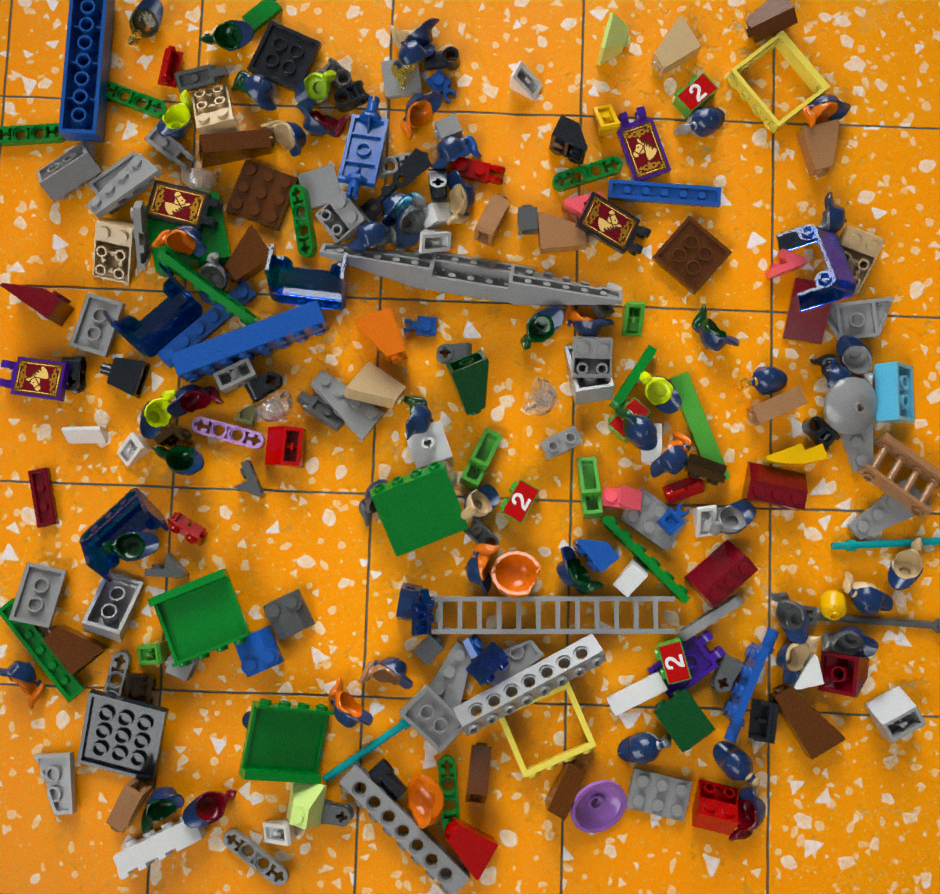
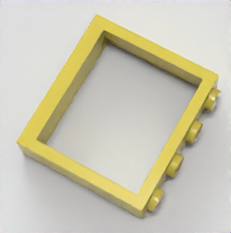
[727,30,830,134]
[499,681,597,778]

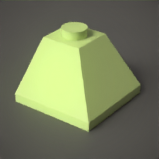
[596,12,631,65]
[286,782,327,830]

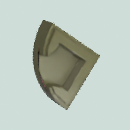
[234,407,259,426]

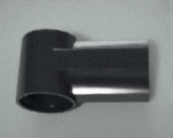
[423,46,460,71]
[368,758,408,801]

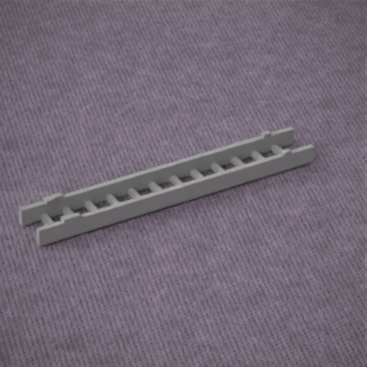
[421,596,676,634]

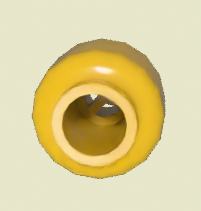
[820,590,847,621]

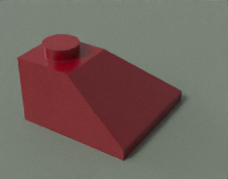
[818,651,869,698]

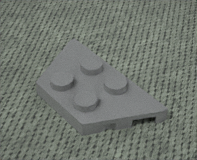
[826,296,894,340]

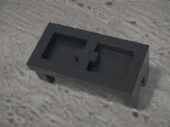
[748,698,779,744]

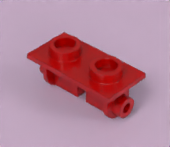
[157,45,184,88]
[662,477,705,505]
[167,512,208,546]

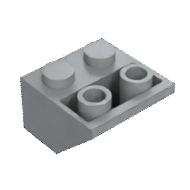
[315,190,370,244]
[572,336,613,378]
[864,685,927,743]

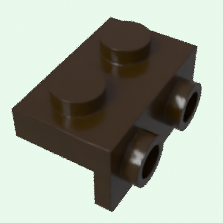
[154,424,194,448]
[684,453,727,486]
[123,672,156,705]

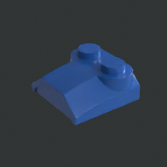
[234,625,284,677]

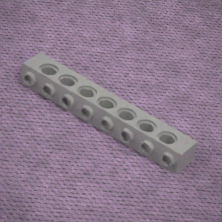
[453,633,606,736]
[339,761,470,894]

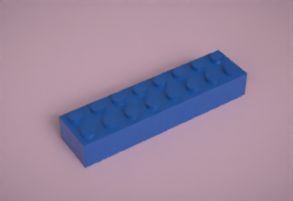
[58,0,115,142]
[170,300,329,383]

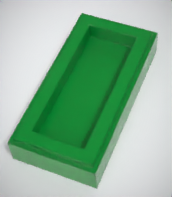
[242,0,283,33]

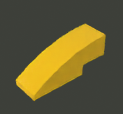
[761,443,828,465]

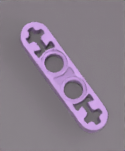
[191,416,265,449]

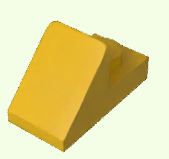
[593,104,620,137]

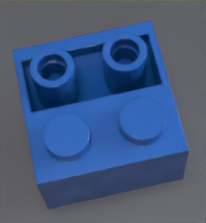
[573,539,620,573]

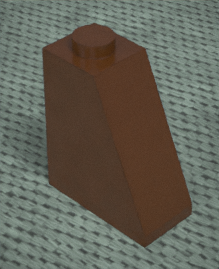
[744,0,798,43]
[225,225,276,285]
[43,625,109,676]
[465,743,492,804]
[544,759,586,820]

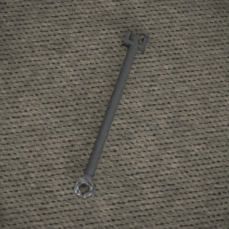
[803,606,940,633]

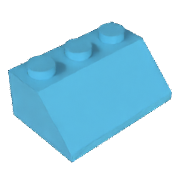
[873,362,915,423]

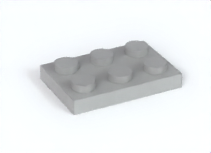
[88,151,155,215]
[69,292,126,358]
[618,487,689,552]
[9,562,68,628]
[398,684,463,753]
[626,767,692,822]

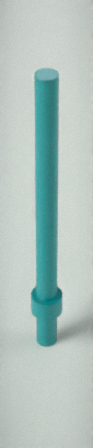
[830,537,940,551]
[323,718,411,783]

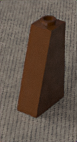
[198,129,274,168]
[769,684,846,760]

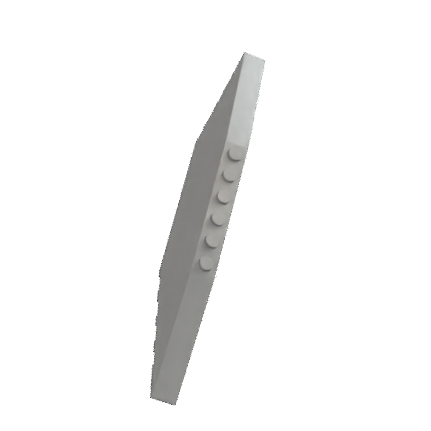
[319,242,623,305]

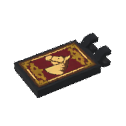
[145,180,223,231]
[575,192,651,256]

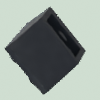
[549,115,588,165]

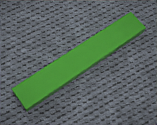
[669,372,730,480]

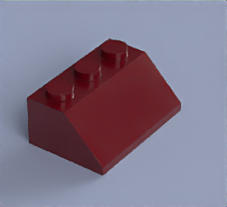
[741,462,808,511]
[684,540,758,608]

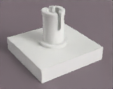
[404,421,453,469]

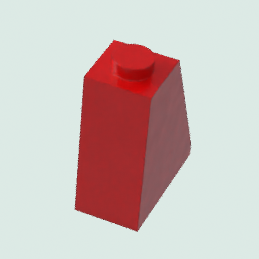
[444,817,498,880]

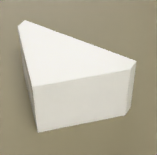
[509,61,543,100]
[423,202,453,229]
[419,228,452,254]
[117,432,152,467]
[691,505,717,538]
[612,557,648,597]
[788,653,824,690]
[263,818,296,846]

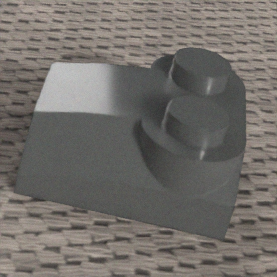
[263,589,316,641]

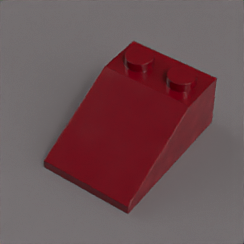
[783,278,835,345]
[0,283,75,326]

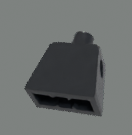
[100,357,151,399]

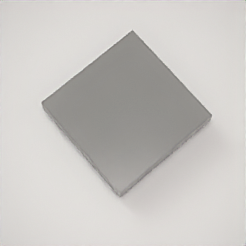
[381,59,422,100]
[297,164,341,211]

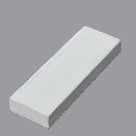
[606,671,668,716]

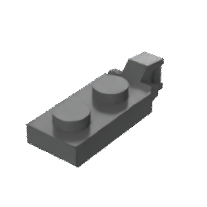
[174,64,229,93]
[297,391,345,432]

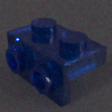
[411,589,434,636]
[466,641,510,686]

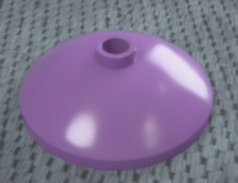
[570,780,627,833]

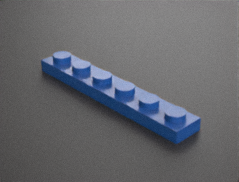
[607,179,721,208]
[157,280,257,369]

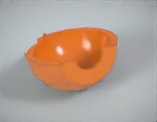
[491,551,541,598]
[407,775,445,829]

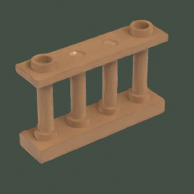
[856,432,940,518]

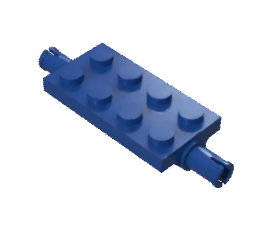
[337,96,390,200]
[723,627,780,743]

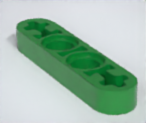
[106,81,168,119]
[0,123,66,146]
[552,156,622,192]
[289,185,317,258]
[609,345,657,409]
[438,755,460,832]

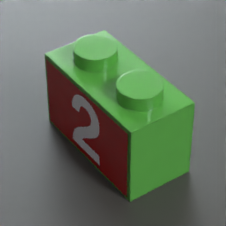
[672,73,718,120]
[608,397,652,444]
[499,479,540,524]
[654,637,692,685]

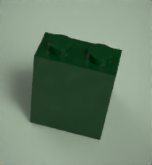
[445,350,489,415]
[653,688,716,753]

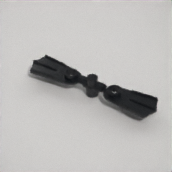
[357,148,432,236]

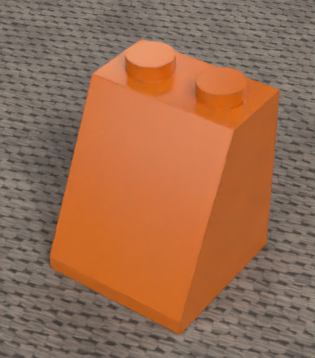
[354,307,408,364]

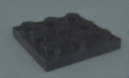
[247,20,322,92]

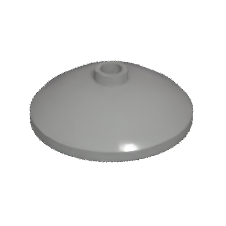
[824,377,877,435]

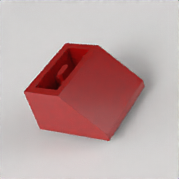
[264,426,307,468]
[692,779,739,835]

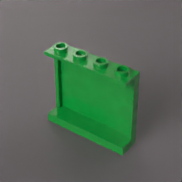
[144,191,231,278]
[370,461,469,557]
[147,569,251,668]
[238,699,334,784]

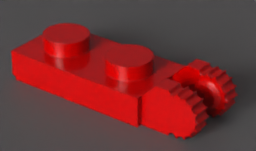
[451,157,505,185]

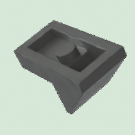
[234,460,266,498]
[145,553,189,577]

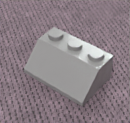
[36,142,101,202]

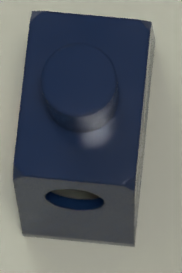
[396,583,422,622]

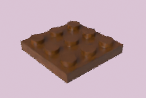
[225,159,299,231]
[651,215,732,295]

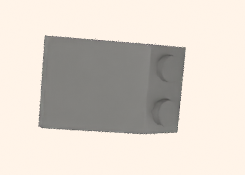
[564,345,614,405]
[81,571,144,643]

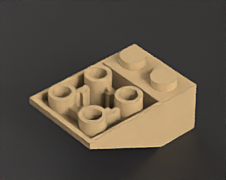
[191,84,239,135]
[92,217,137,284]
[823,224,885,293]

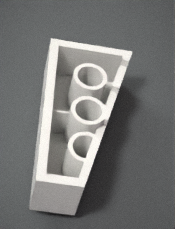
[113,815,207,880]

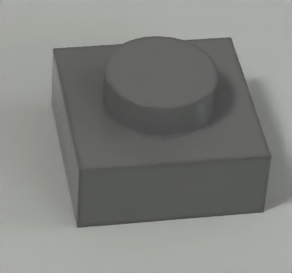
[589,305,615,319]

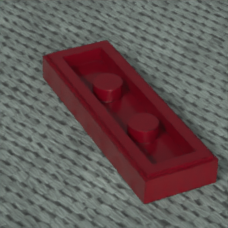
[28,467,59,528]

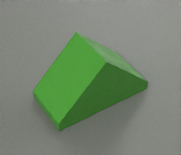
[622,301,646,337]
[137,641,169,665]

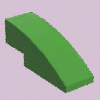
[459,428,503,490]
[577,456,603,520]

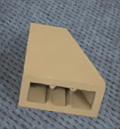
[651,16,702,76]
[344,361,406,409]

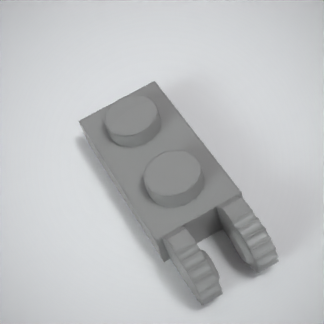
[144,125,196,172]

